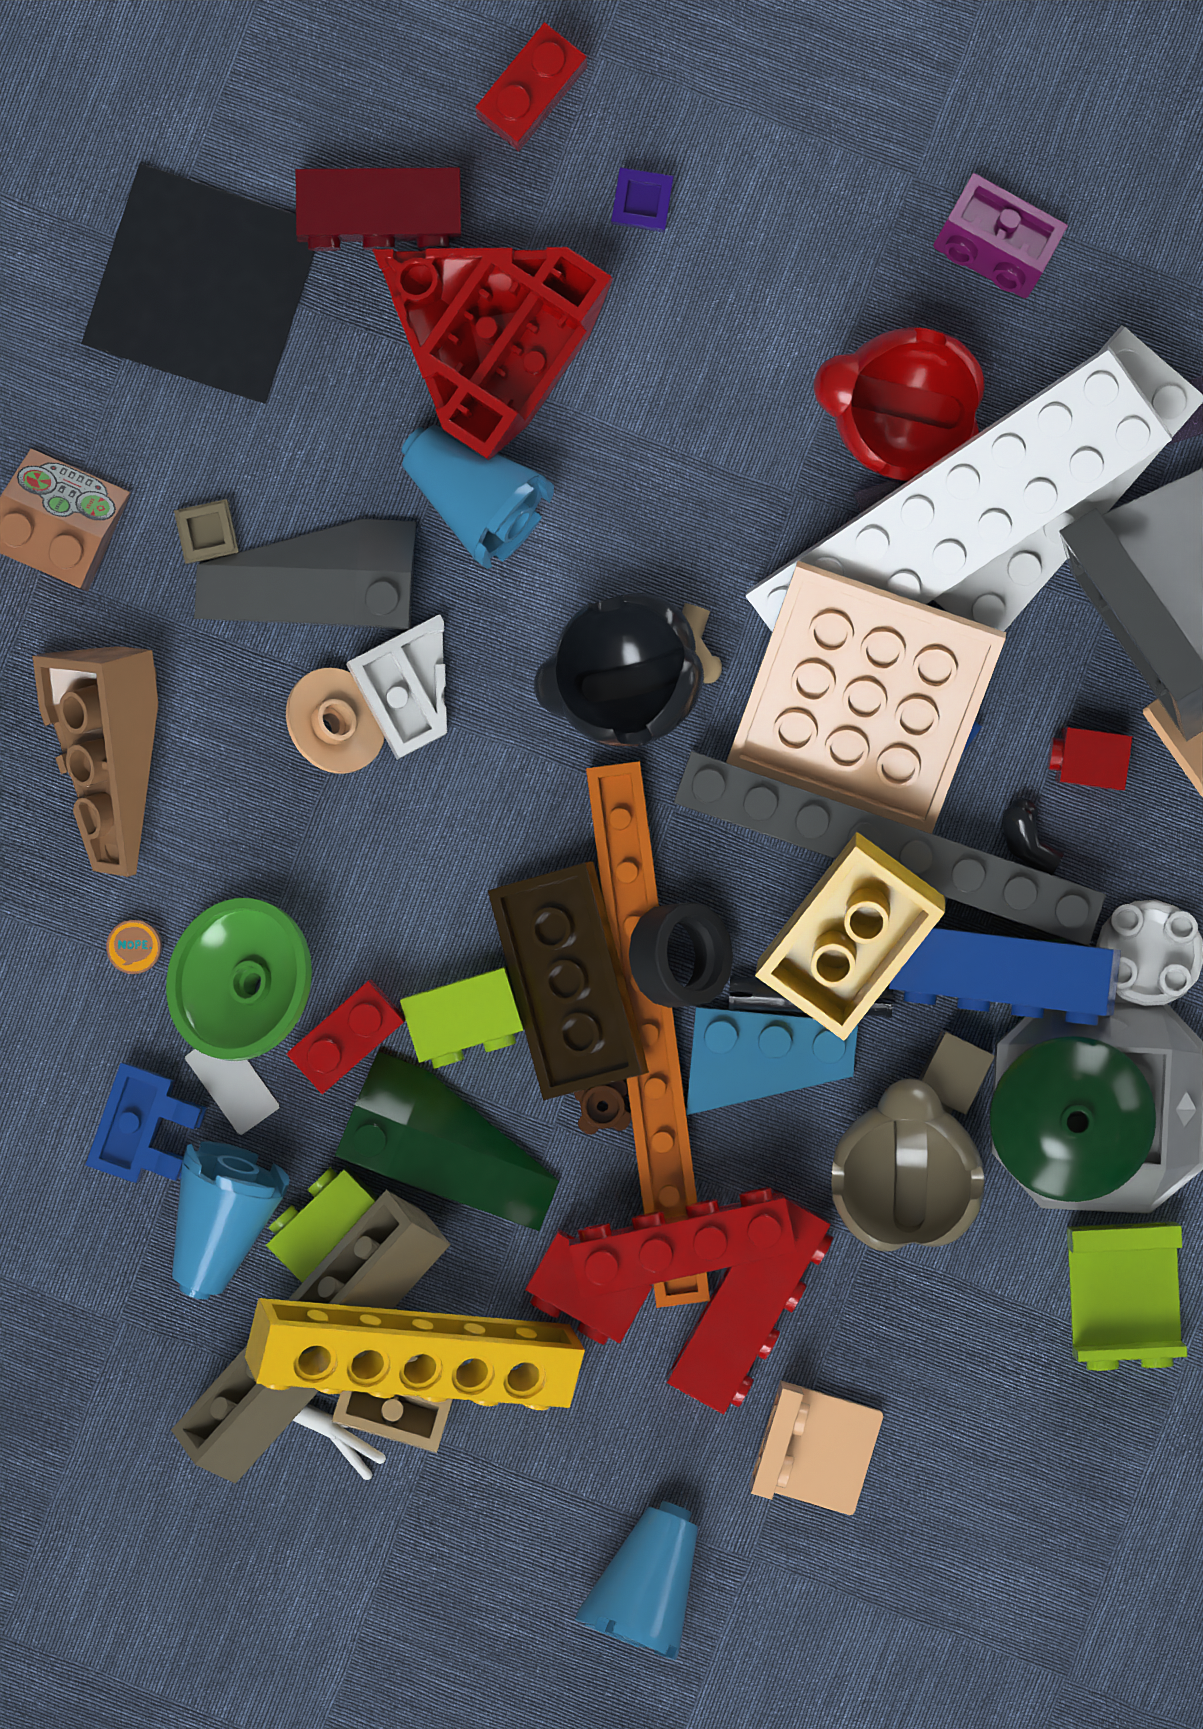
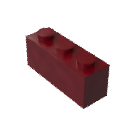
[295,167,461,251]

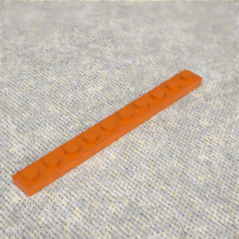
[586,761,710,1308]

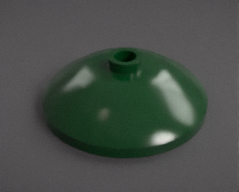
[990,1036,1156,1202]

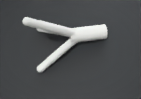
[293,1404,386,1480]

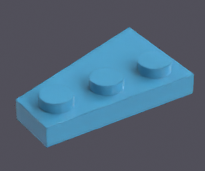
[686,1007,858,1115]

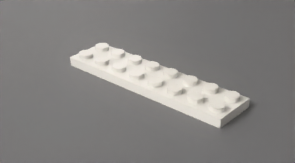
[746,345,1172,632]

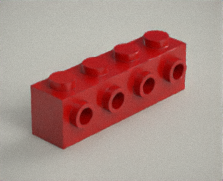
[569,1187,797,1300]

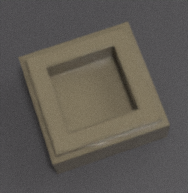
[174,499,240,565]

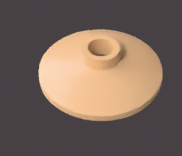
[286,668,384,774]

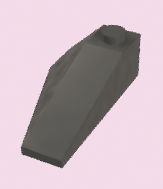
[194,519,417,630]

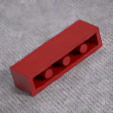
[666,1188,834,1415]

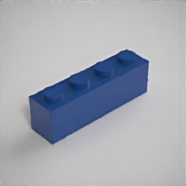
[889,927,1121,1025]

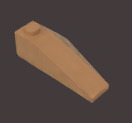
[32,646,159,877]

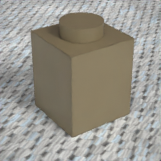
[918,1029,995,1115]

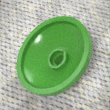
[166,898,312,1061]

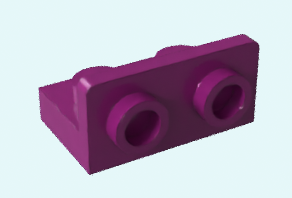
[933,172,1068,298]

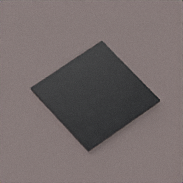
[81,163,316,405]

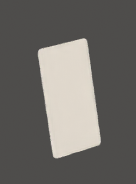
[185,1049,279,1135]

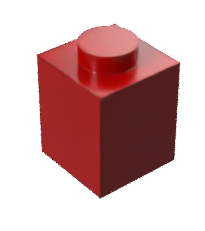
[1047,727,1133,791]

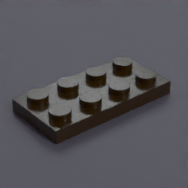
[487,861,649,1101]

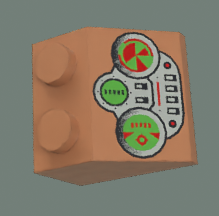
[0,449,131,592]

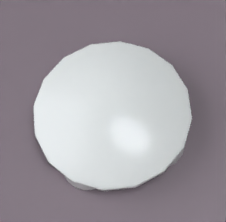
[1096,900,1203,1006]

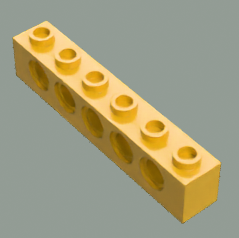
[245,1298,585,1410]

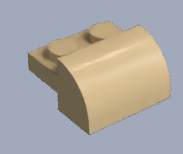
[332,1350,464,1453]

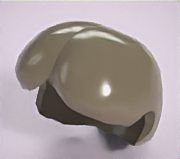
[831,1078,985,1252]

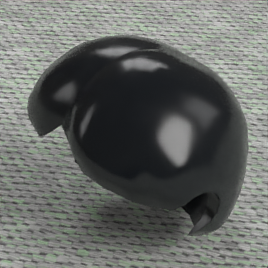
[534,592,704,747]

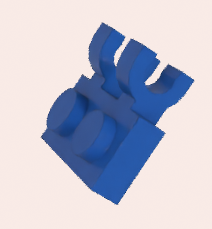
[85,1062,208,1183]

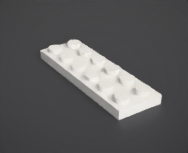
[933,325,1203,631]

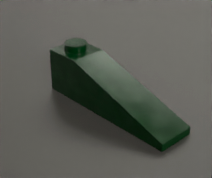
[335,1050,559,1231]

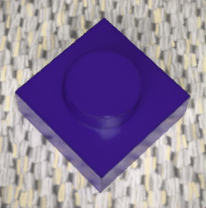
[611,167,674,233]

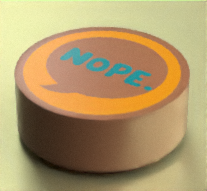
[106,920,162,974]

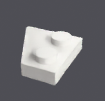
[346,614,447,760]

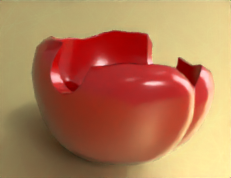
[813,327,985,481]

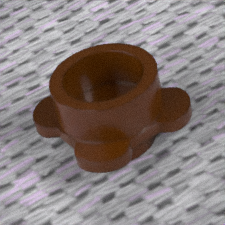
[574,1080,631,1135]

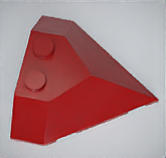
[372,247,613,460]

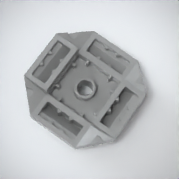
[990,994,1203,1214]

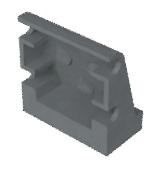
[1059,468,1203,741]

